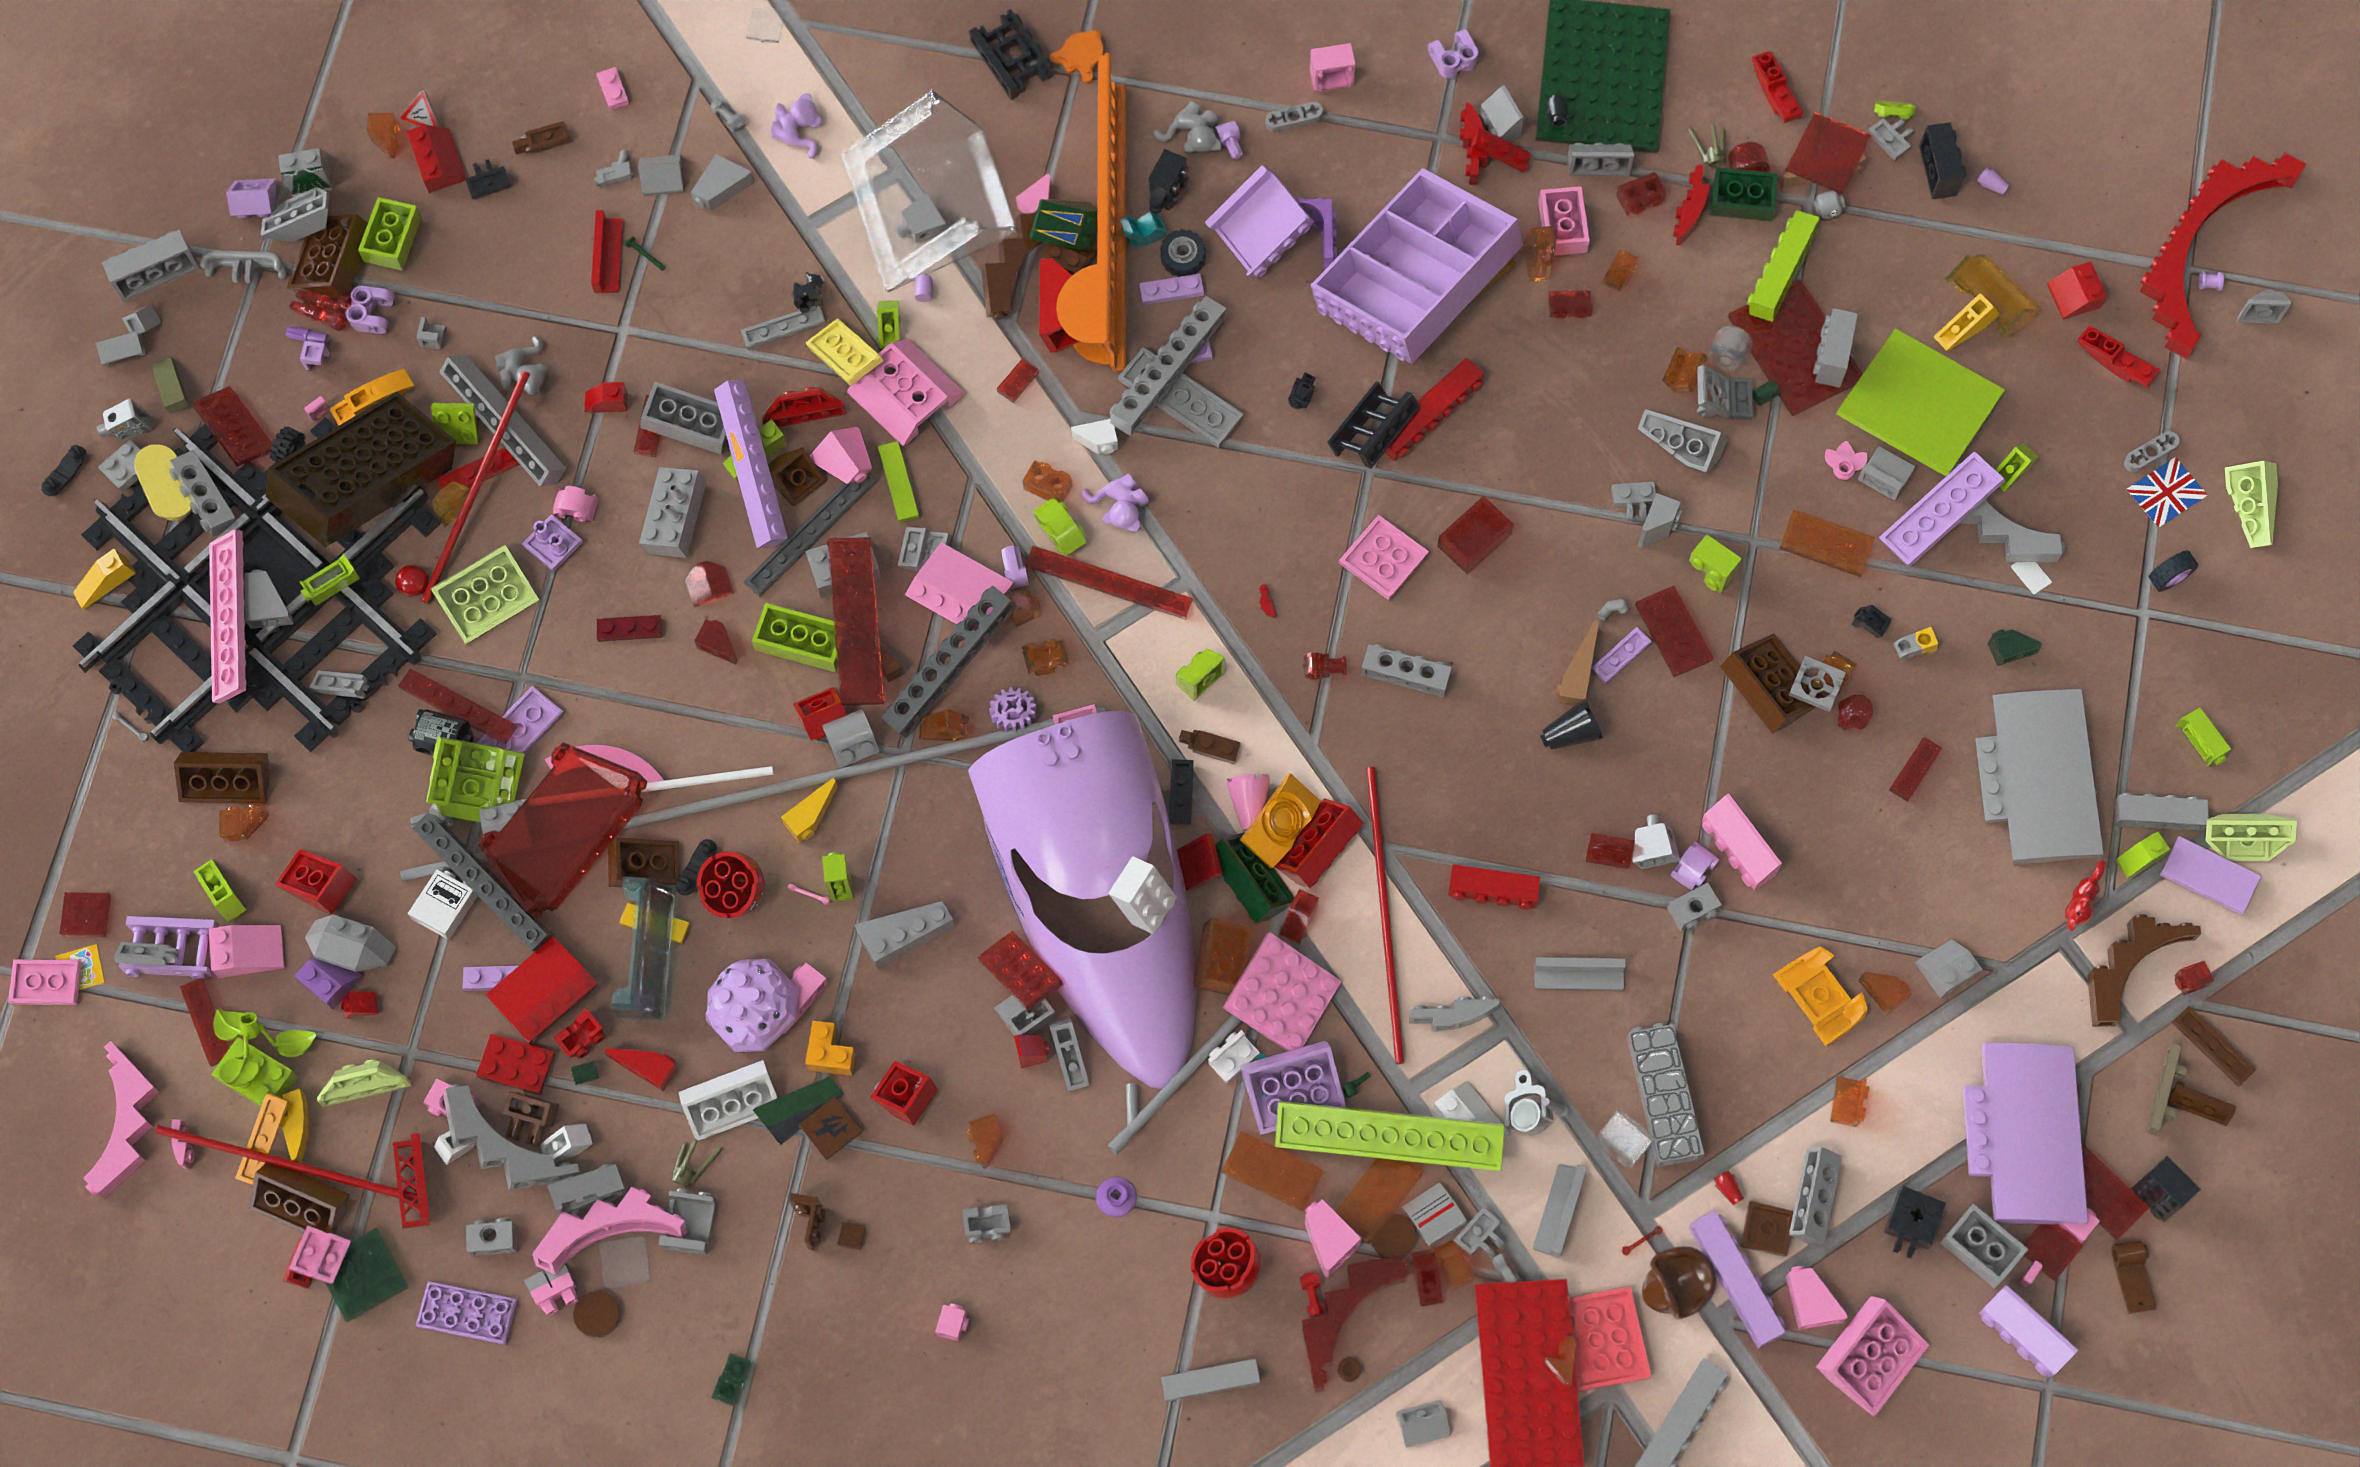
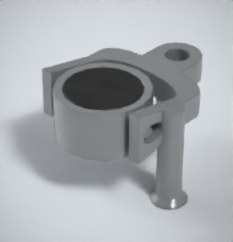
[1504,1070,1568,1135]

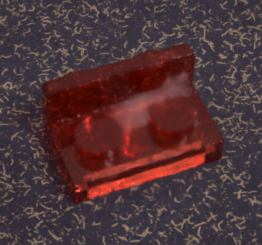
[1548,290,1593,319]
[1586,833,1635,869]

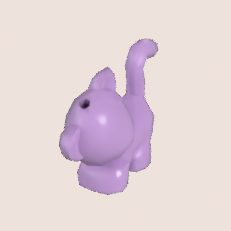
[771,93,822,159]
[1081,474,1149,532]

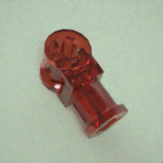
[1304,652,1347,680]

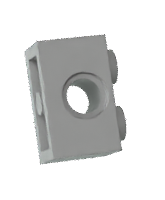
[1667,883,1721,931]
[466,1218,517,1257]

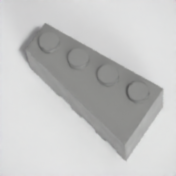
[854,901,955,969]

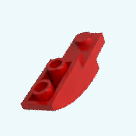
[1752,51,1804,123]
[1459,102,1487,185]
[1673,165,1710,246]
[2077,325,2160,388]

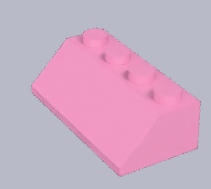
[1702,793,1782,890]

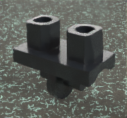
[1288,372,1316,409]

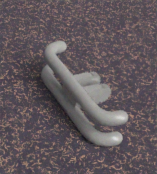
[200,250,287,283]

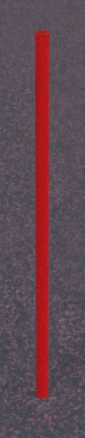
[421,371,530,604]
[155,1125,418,1203]

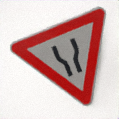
[400,90,440,127]

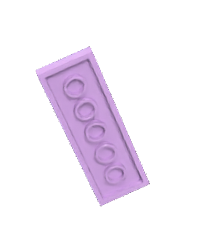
[1879,451,2005,568]

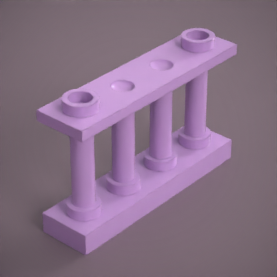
[119,916,220,980]

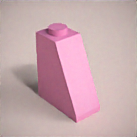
[1786,1266,1847,1330]

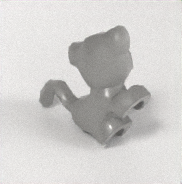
[1153,101,1221,153]
[495,336,548,395]

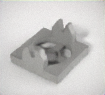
[1696,365,1731,418]
[1789,656,1846,712]

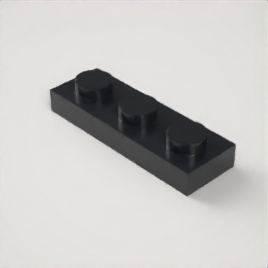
[1169,759,1194,825]

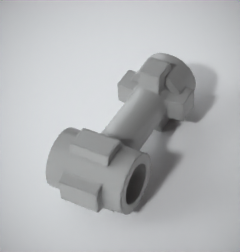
[711,99,746,132]

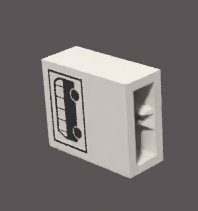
[408,869,478,940]

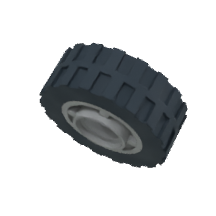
[1160,229,1206,277]

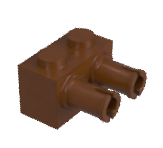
[503,1092,559,1147]

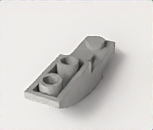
[1409,996,1500,1032]

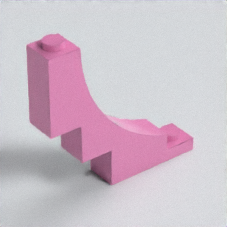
[83,1041,160,1198]

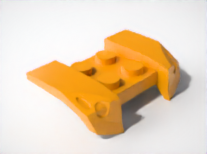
[1773,946,1868,1046]

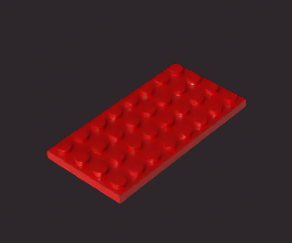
[1474,1279,1584,1467]

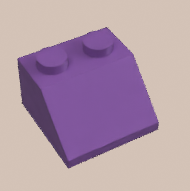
[294,957,363,1010]

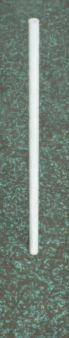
[516,766,774,808]

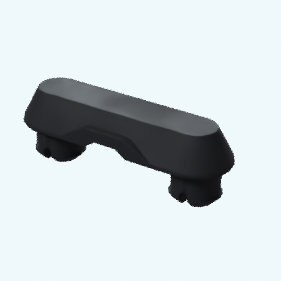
[41,445,87,496]
[676,839,717,896]

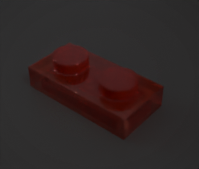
[997,358,1039,403]

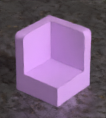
[300,341,330,370]

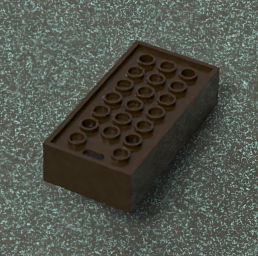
[265,392,456,548]

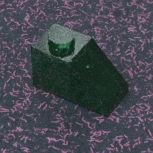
[1988,629,2042,666]

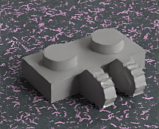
[1867,118,1914,161]
[1611,482,1656,519]
[1453,1207,1505,1259]

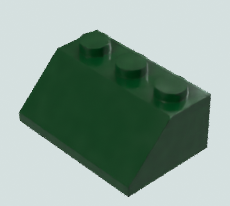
[1710,167,1778,221]

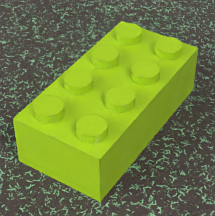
[752,603,850,673]

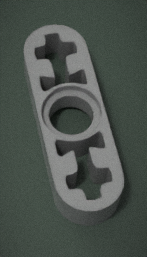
[1265,102,1323,132]
[2124,431,2180,473]

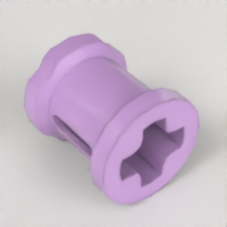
[2198,271,2224,291]

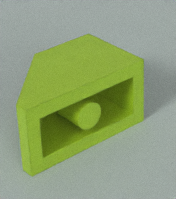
[877,300,900,348]
[1995,443,2039,492]
[2115,831,2171,878]

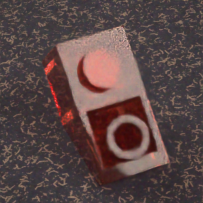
[1280,889,1319,944]

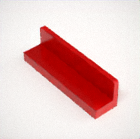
[591,210,623,293]

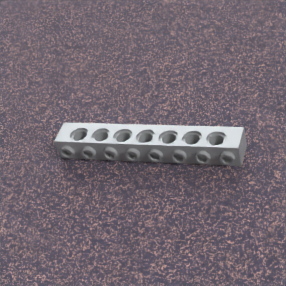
[1109,296,1226,436]

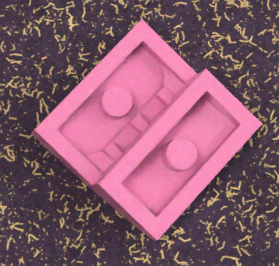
[289,1226,351,1284]

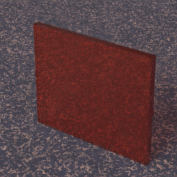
[1785,112,1872,194]

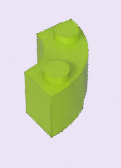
[1032,498,1087,556]

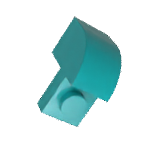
[1120,212,1168,247]

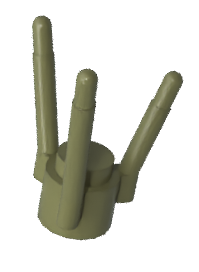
[1689,124,1726,167]
[671,1139,722,1187]

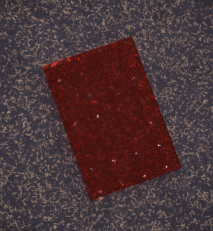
[1728,279,1863,417]

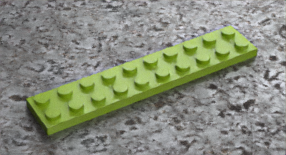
[1275,1101,1505,1171]

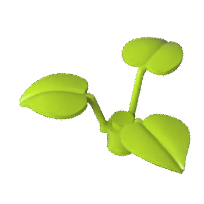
[213,1009,316,1087]

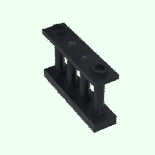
[1327,381,1420,469]

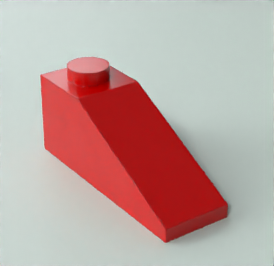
[604,1048,678,1091]

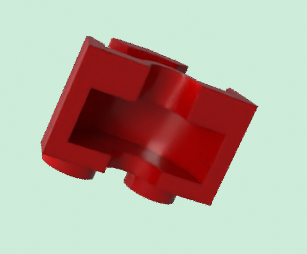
[553,1008,606,1059]

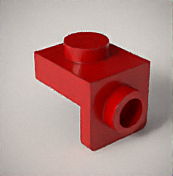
[341,991,378,1019]

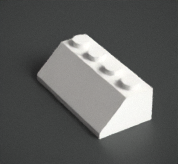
[678,1060,777,1141]

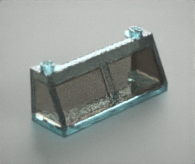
[611,877,676,1021]

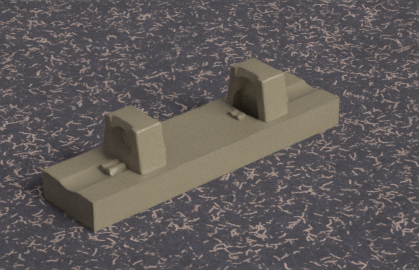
[2146,1044,2188,1135]

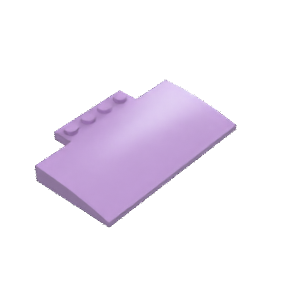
[1963,1043,2088,1224]

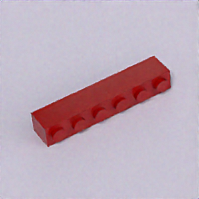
[1384,357,1484,462]

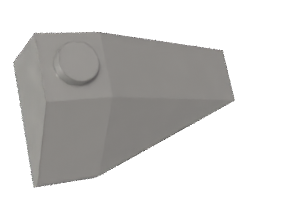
[1638,409,1728,473]

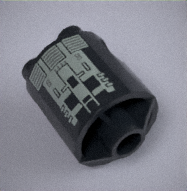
[408,709,474,756]

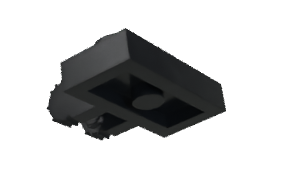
[465,159,512,200]

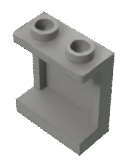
[659,1189,717,1255]

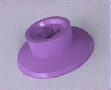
[1096,1177,1137,1217]

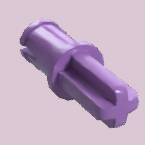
[285,326,329,346]

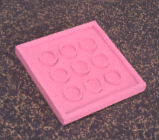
[1222,932,1342,1052]

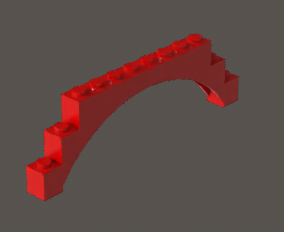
[2139,152,2306,359]

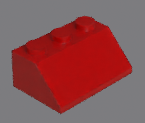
[406,125,467,193]

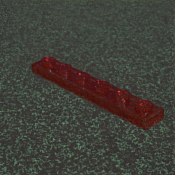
[398,669,517,745]

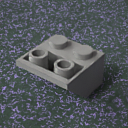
[994,983,1056,1036]

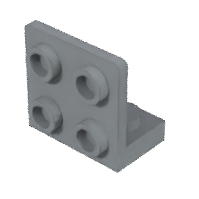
[1858,446,1915,501]

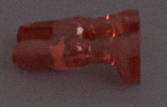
[290,290,352,331]

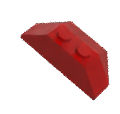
[762,387,847,428]

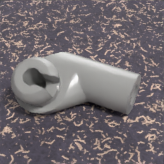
[1597,599,1629,621]

